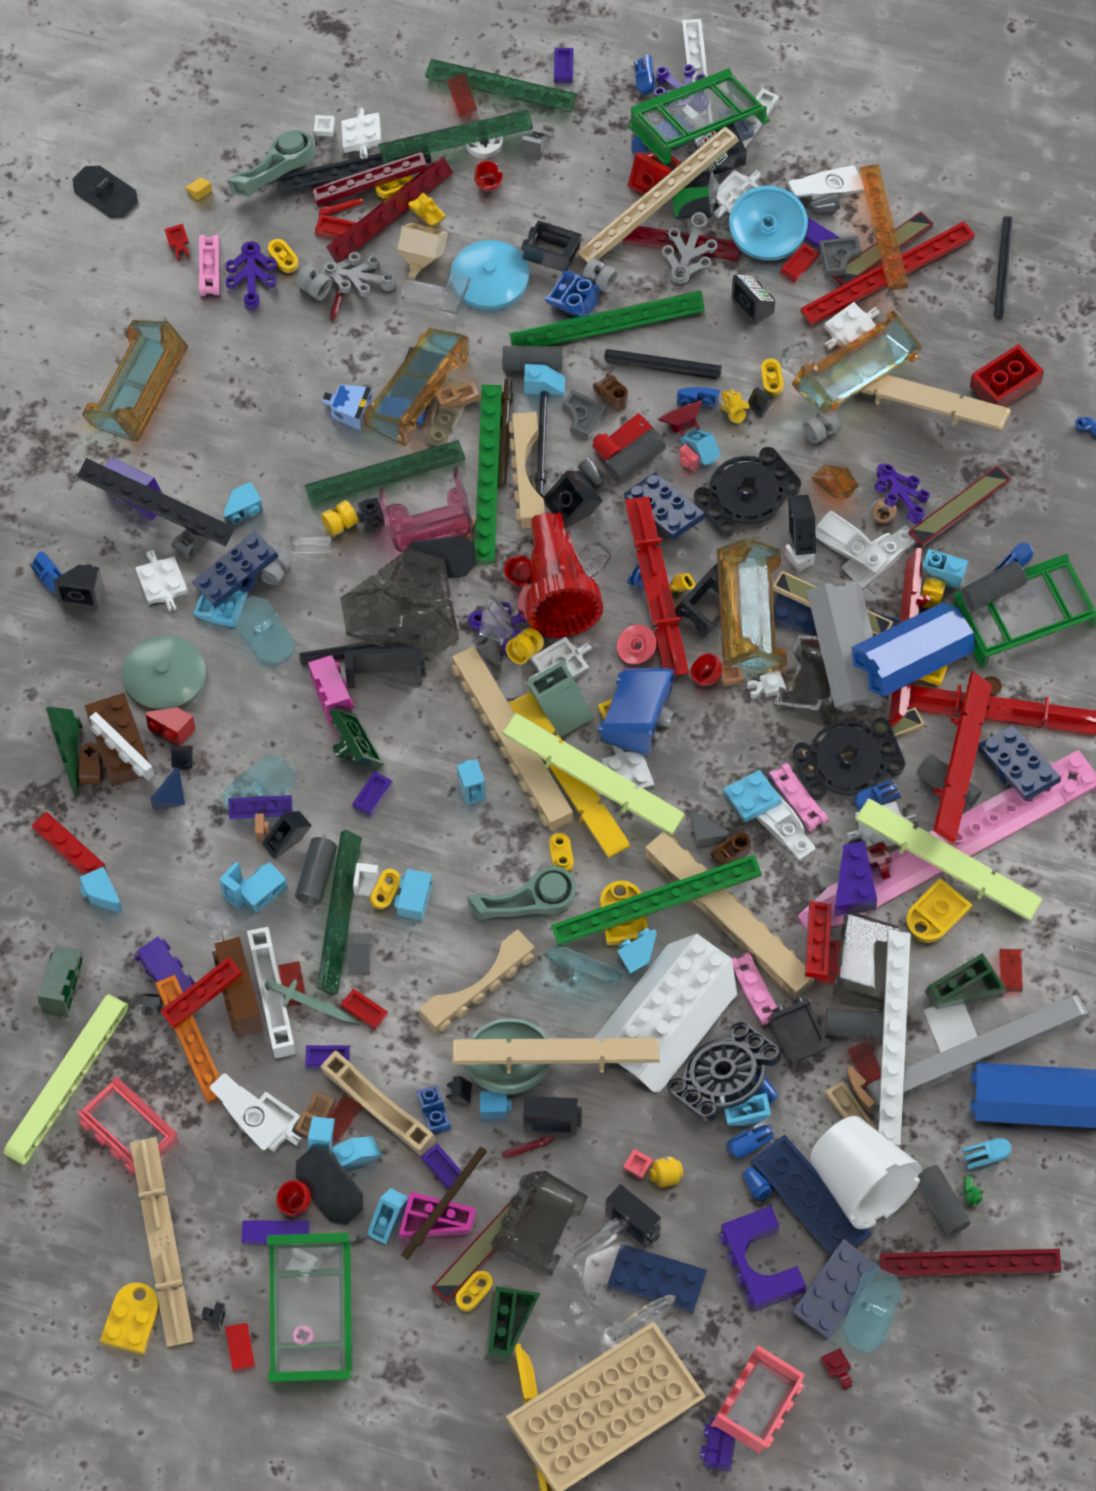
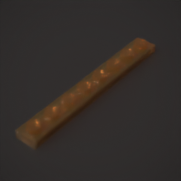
[860,164,908,291]

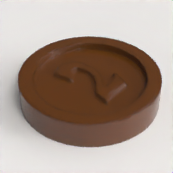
[984,676,1002,696]

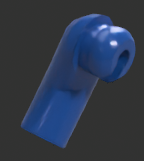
[1075,417,1096,437]

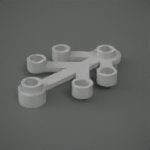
[662,212,717,284]
[321,252,396,297]

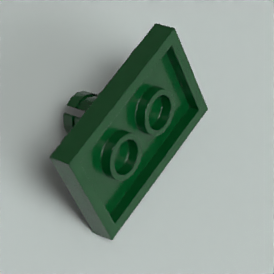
[329,707,384,769]

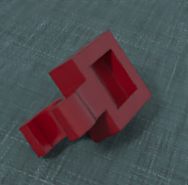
[866,841,892,880]
[820,1347,853,1390]

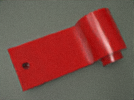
[592,413,655,461]

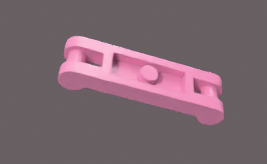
[199,234,220,296]
[768,762,829,832]
[732,952,777,1027]

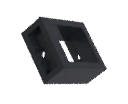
[521,220,582,272]
[788,494,816,555]
[676,568,743,635]
[523,1096,582,1135]
[605,1184,662,1248]

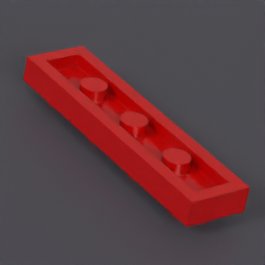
[31,811,106,875]
[804,900,832,980]
[160,957,244,1029]

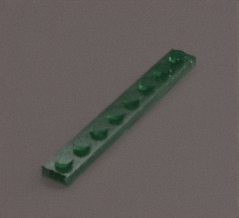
[425,59,577,113]
[378,109,533,164]
[305,440,465,505]
[316,830,362,996]

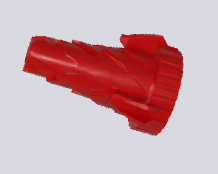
[517,512,604,638]

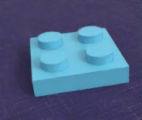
[723,770,782,823]

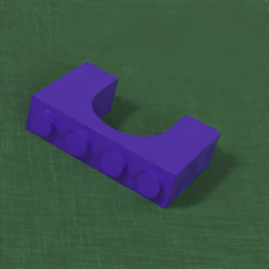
[718,1206,806,1312]

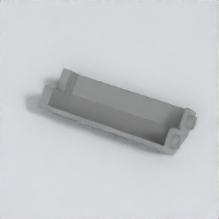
[807,581,889,712]

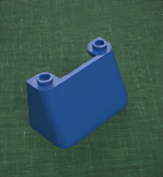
[598,668,674,755]

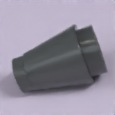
[811,193,841,213]
[578,458,606,488]
[476,636,503,667]

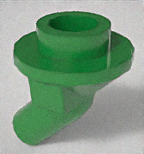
[964,1176,984,1206]

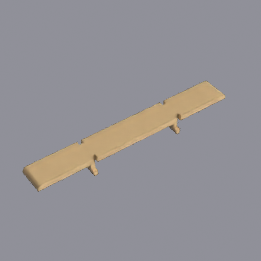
[828,362,1011,431]
[451,1038,660,1074]
[130,1137,194,1347]

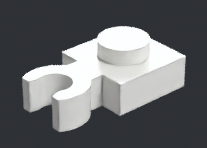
[747,670,786,698]

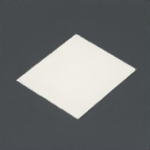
[924,1004,978,1053]

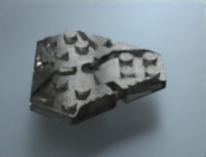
[340,548,459,661]

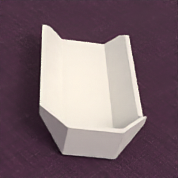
[594,934,737,1092]

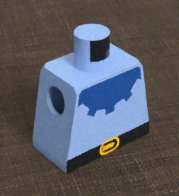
[322,384,373,430]

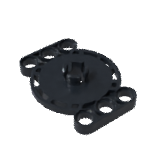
[694,447,801,537]
[792,717,906,800]
[667,1021,781,1122]

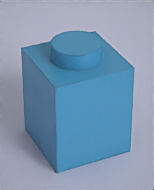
[480,1091,511,1120]

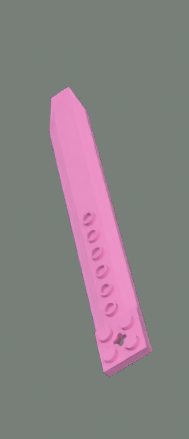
[798,750,1096,931]

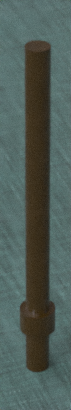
[498,378,513,487]
[401,1146,487,1261]

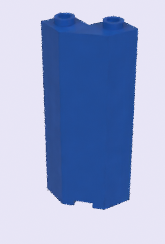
[851,602,975,697]
[970,1062,1096,1128]

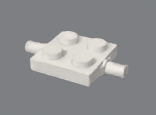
[341,108,382,159]
[714,170,761,218]
[824,302,880,355]
[135,550,188,612]
[529,637,592,680]
[601,745,655,790]
[846,801,918,848]
[238,1092,302,1152]

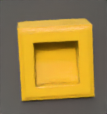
[185,177,212,201]

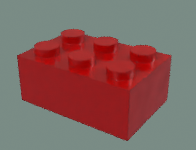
[970,344,1044,407]

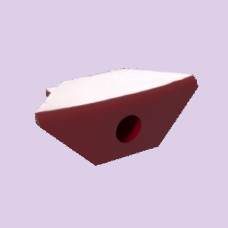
[657,401,702,437]

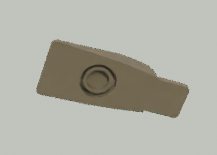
[426,377,468,449]

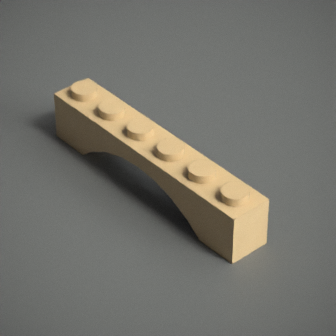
[509,412,545,528]
[419,929,535,1035]
[321,1050,436,1156]

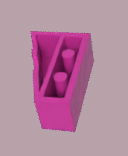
[308,655,354,725]
[399,1192,477,1239]

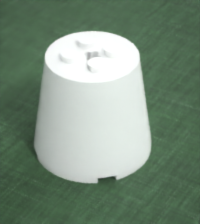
[810,1116,922,1229]

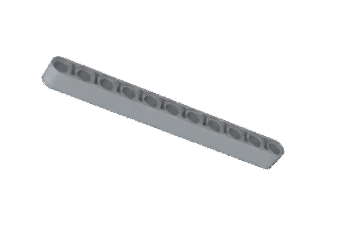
[865,995,1088,1109]

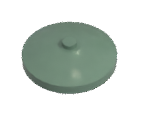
[122,635,206,711]
[466,1018,552,1094]

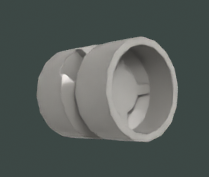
[582,258,618,293]
[295,265,333,301]
[802,407,841,444]
[257,546,292,585]

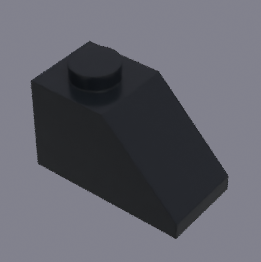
[262,811,312,858]

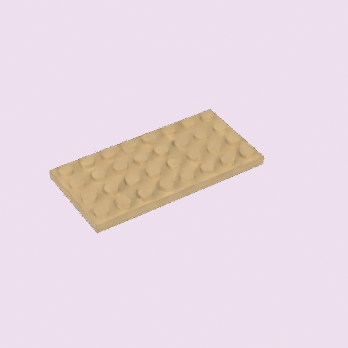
[505,1321,706,1491]

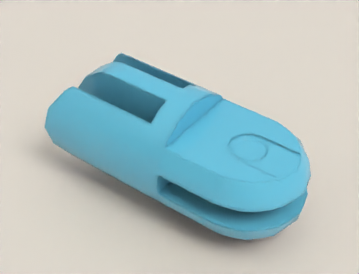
[961,1138,1011,1170]

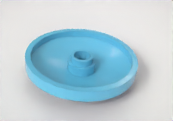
[729,186,808,261]
[451,240,529,310]

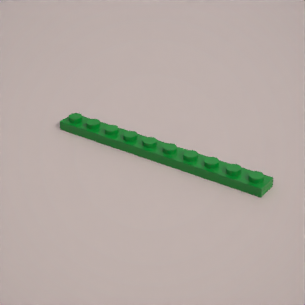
[509,290,705,349]
[474,384,502,563]
[551,855,762,947]

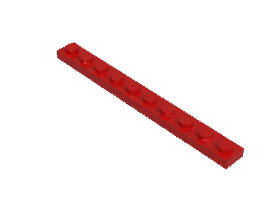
[800,221,975,326]

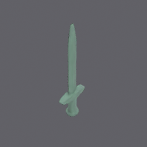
[265,979,361,1024]

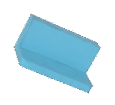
[219,862,244,909]

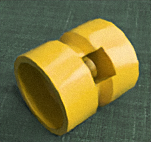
[320,500,359,537]
[506,628,544,664]

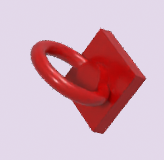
[627,152,681,195]

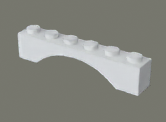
[247,927,296,1059]

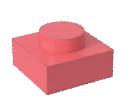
[679,444,700,472]
[623,1149,653,1180]

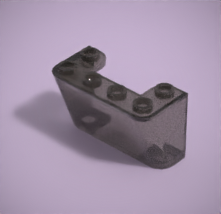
[773,634,839,727]
[832,911,899,1010]
[491,1171,588,1277]

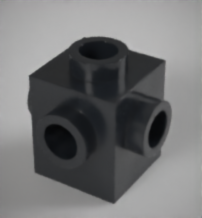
[356,497,387,532]

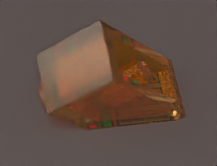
[811,465,859,499]

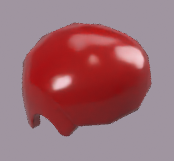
[474,160,503,192]
[504,555,532,587]

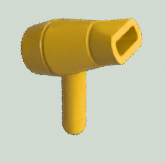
[669,573,696,594]

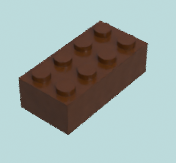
[84,692,149,787]
[212,937,264,1037]

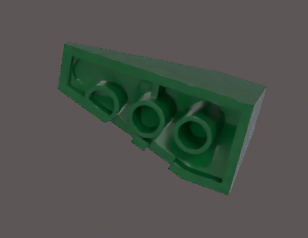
[46,707,83,797]

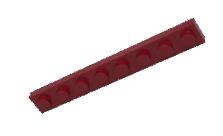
[326,157,453,263]
[879,1248,1062,1278]

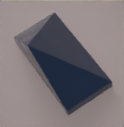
[150,767,185,810]

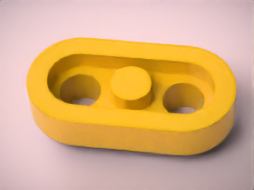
[376,175,413,199]
[268,239,299,273]
[761,359,784,397]
[549,833,574,873]
[369,869,401,910]
[456,1270,493,1312]

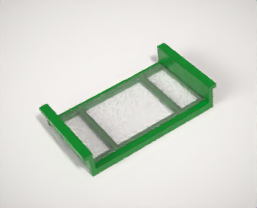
[628,68,770,165]
[951,553,1096,668]
[267,1233,353,1382]

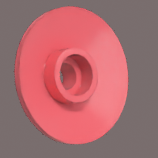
[617,624,656,665]

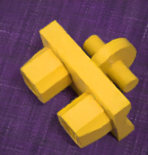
[409,193,446,228]
[719,389,750,423]

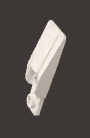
[788,165,866,201]
[816,511,888,574]
[842,526,916,589]
[756,789,815,861]
[210,1073,288,1150]

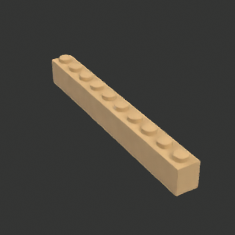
[451,646,573,832]
[645,832,814,1000]

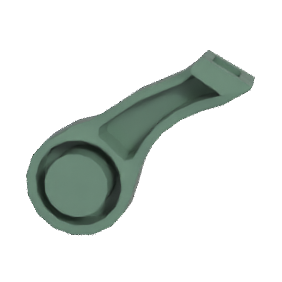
[227,130,315,197]
[467,866,576,921]

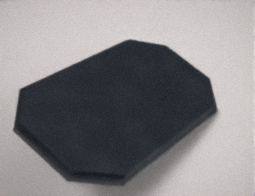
[72,165,138,216]
[402,535,476,582]
[295,1147,363,1224]

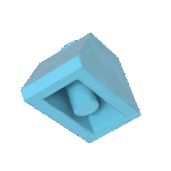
[524,364,565,396]
[680,429,721,465]
[79,867,123,912]
[331,1136,382,1173]
[366,1188,409,1245]

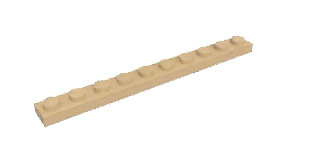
[577,127,739,263]

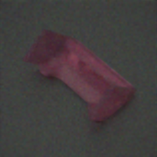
[379,467,473,552]

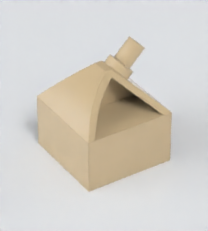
[397,222,448,280]

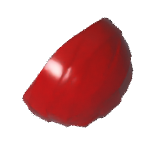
[690,653,723,686]
[276,1180,311,1217]

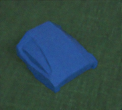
[544,270,600,317]

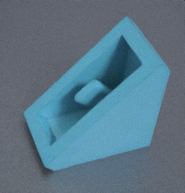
[725,1093,771,1127]
[308,1117,335,1152]

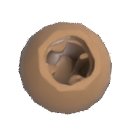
[871,498,897,523]

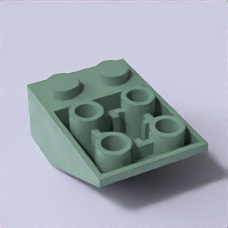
[526,661,594,738]

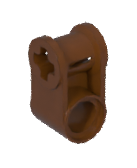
[593,372,628,411]
[79,743,102,784]
[710,832,751,866]

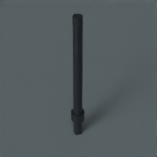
[534,391,548,497]

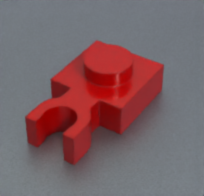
[164,223,190,260]

